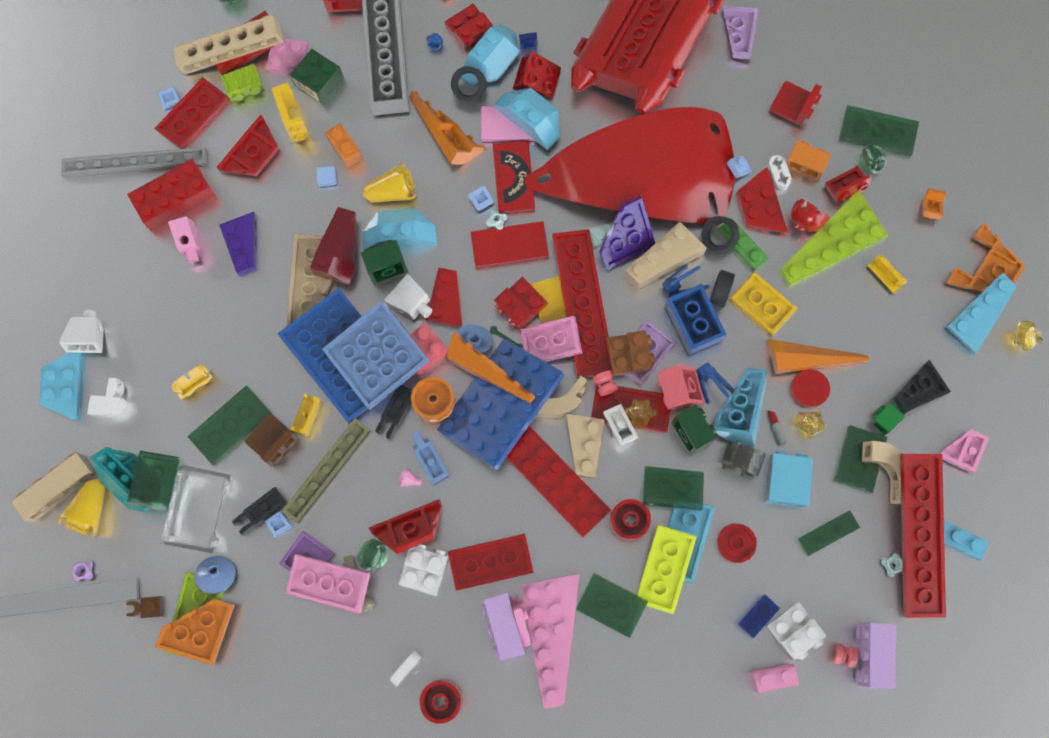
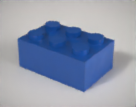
[664,284,727,355]

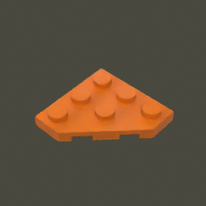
[155,599,235,665]

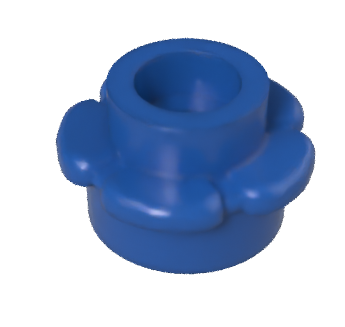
[426,33,444,50]

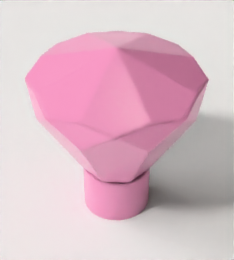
[399,468,421,486]

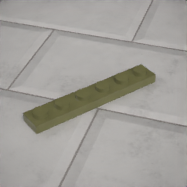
[281,418,370,523]

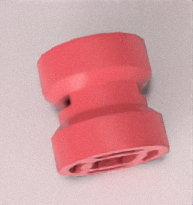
[593,371,618,396]
[832,643,859,668]

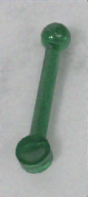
[490,326,523,349]

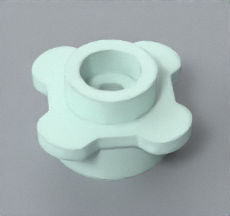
[486,211,507,230]
[881,553,903,577]

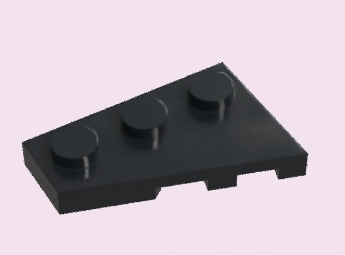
[893,359,951,415]

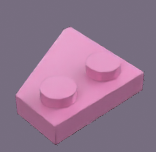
[938,429,989,473]
[510,595,531,647]

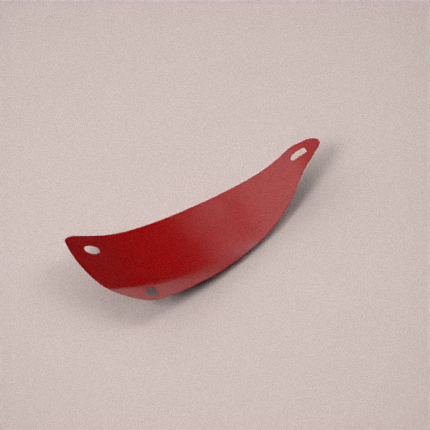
[525,107,735,225]

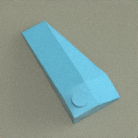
[714,368,768,447]

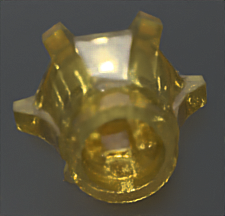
[1011,321,1043,350]
[625,399,656,428]
[795,410,827,439]

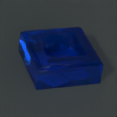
[519,32,538,50]

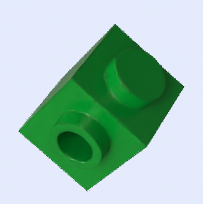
[869,403,905,436]

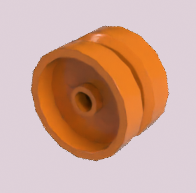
[411,377,456,424]

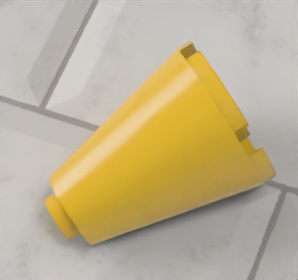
[362,163,416,203]
[57,479,106,536]

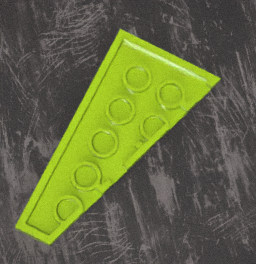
[780,191,888,287]

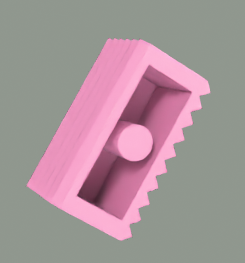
[750,664,799,693]

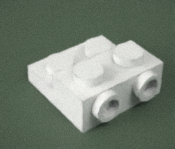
[399,544,449,597]
[766,602,826,661]

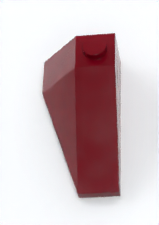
[310,207,356,285]

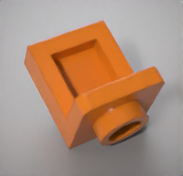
[922,188,947,220]

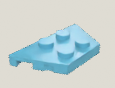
[39,352,83,421]

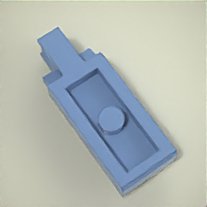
[412,431,449,485]

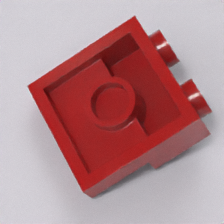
[444,3,493,50]
[494,276,549,329]

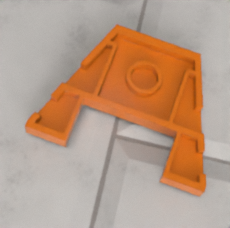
[945,223,1025,292]

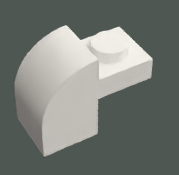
[87,378,128,419]

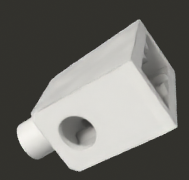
[384,274,432,320]
[59,310,104,353]

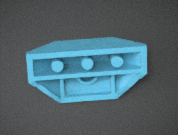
[461,24,520,87]
[493,88,560,150]
[362,207,437,251]

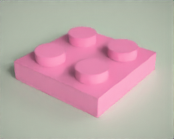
[266,38,308,75]

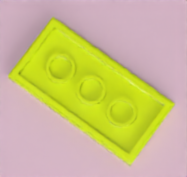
[635,524,697,614]

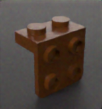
[245,414,298,466]

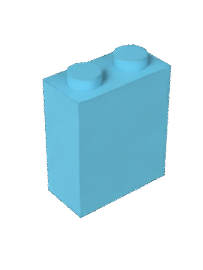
[765,451,813,508]

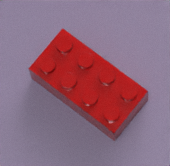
[127,158,216,231]

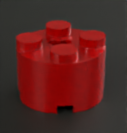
[609,499,651,541]
[419,679,463,724]

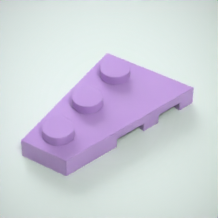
[723,6,758,59]

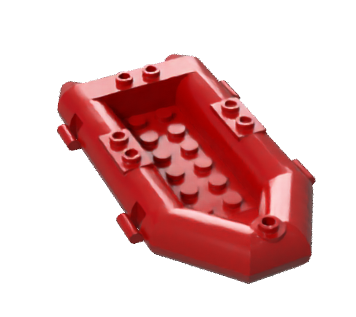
[571,0,725,115]

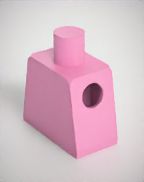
[168,216,202,263]

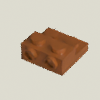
[606,330,655,376]

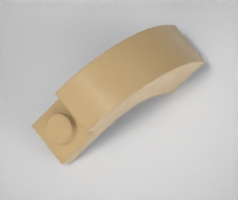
[536,376,588,419]
[862,441,903,505]

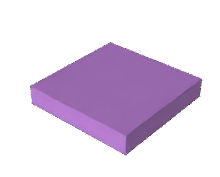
[279,531,335,572]

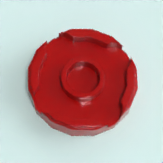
[790,369,831,408]
[716,523,757,563]

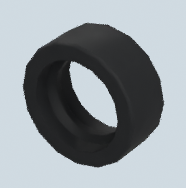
[451,66,487,102]
[701,216,740,252]
[710,270,735,308]

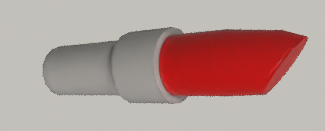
[768,410,787,445]

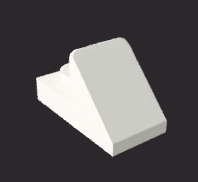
[603,404,638,446]

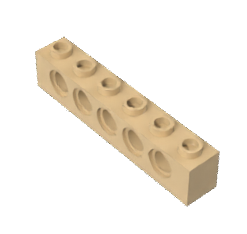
[173,15,284,75]

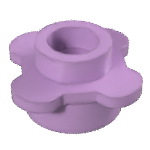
[72,561,93,582]

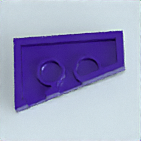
[219,212,256,276]

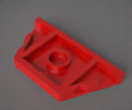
[217,115,279,177]
[736,167,788,235]
[369,499,442,554]

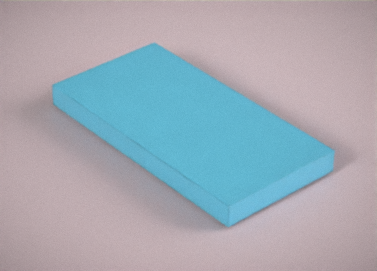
[667,495,715,584]

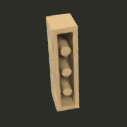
[11,452,96,522]

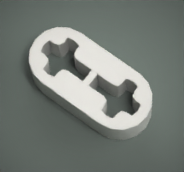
[767,155,792,190]
[389,650,423,687]

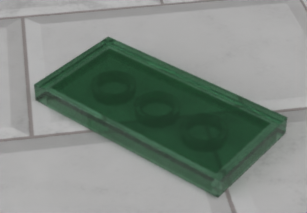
[839,105,919,157]
[187,385,272,466]

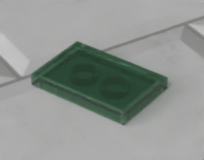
[833,425,888,493]
[127,450,180,511]
[642,466,704,511]
[576,573,648,638]

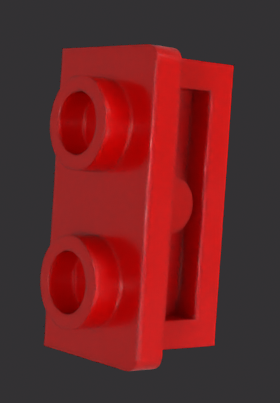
[824,166,871,203]

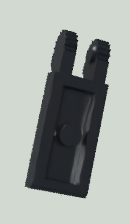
[375,384,413,439]
[232,487,288,536]

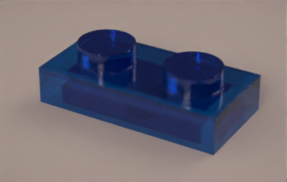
[737,594,780,638]

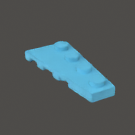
[946,273,1017,354]

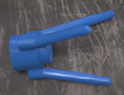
[662,265,710,296]
[696,362,735,404]

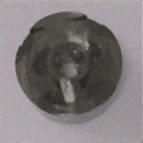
[720,441,766,480]

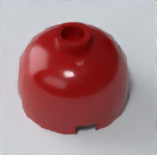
[791,197,830,233]

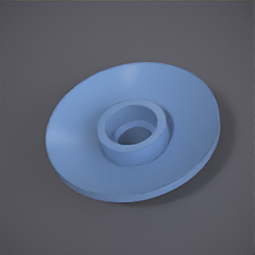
[456,324,493,353]
[195,556,236,594]

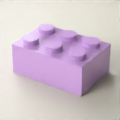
[481,593,526,661]
[855,622,896,690]

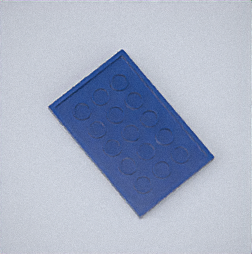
[277,288,368,424]
[437,338,565,470]

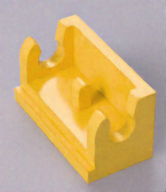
[290,393,323,438]

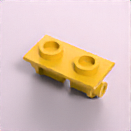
[867,254,907,293]
[171,364,212,400]

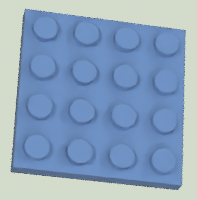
[322,300,430,410]

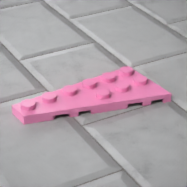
[521,574,580,709]

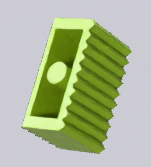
[220,64,265,102]

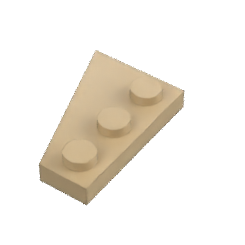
[566,414,604,478]

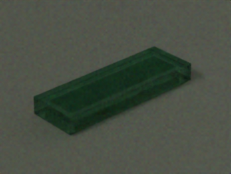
[797,510,860,556]

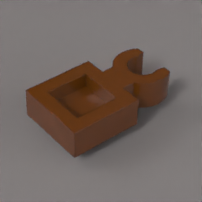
[126,596,163,618]

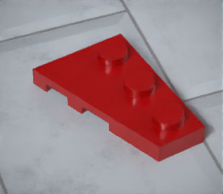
[426,267,462,328]

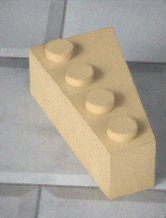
[624,222,706,290]

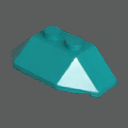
[90,447,161,512]

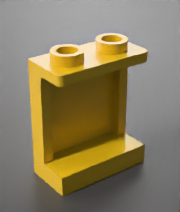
[271,82,309,142]

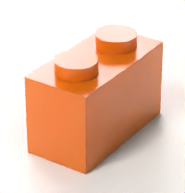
[325,123,363,169]
[786,140,831,181]

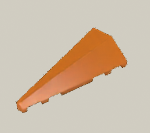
[409,91,486,164]
[447,332,535,403]
[766,339,870,374]

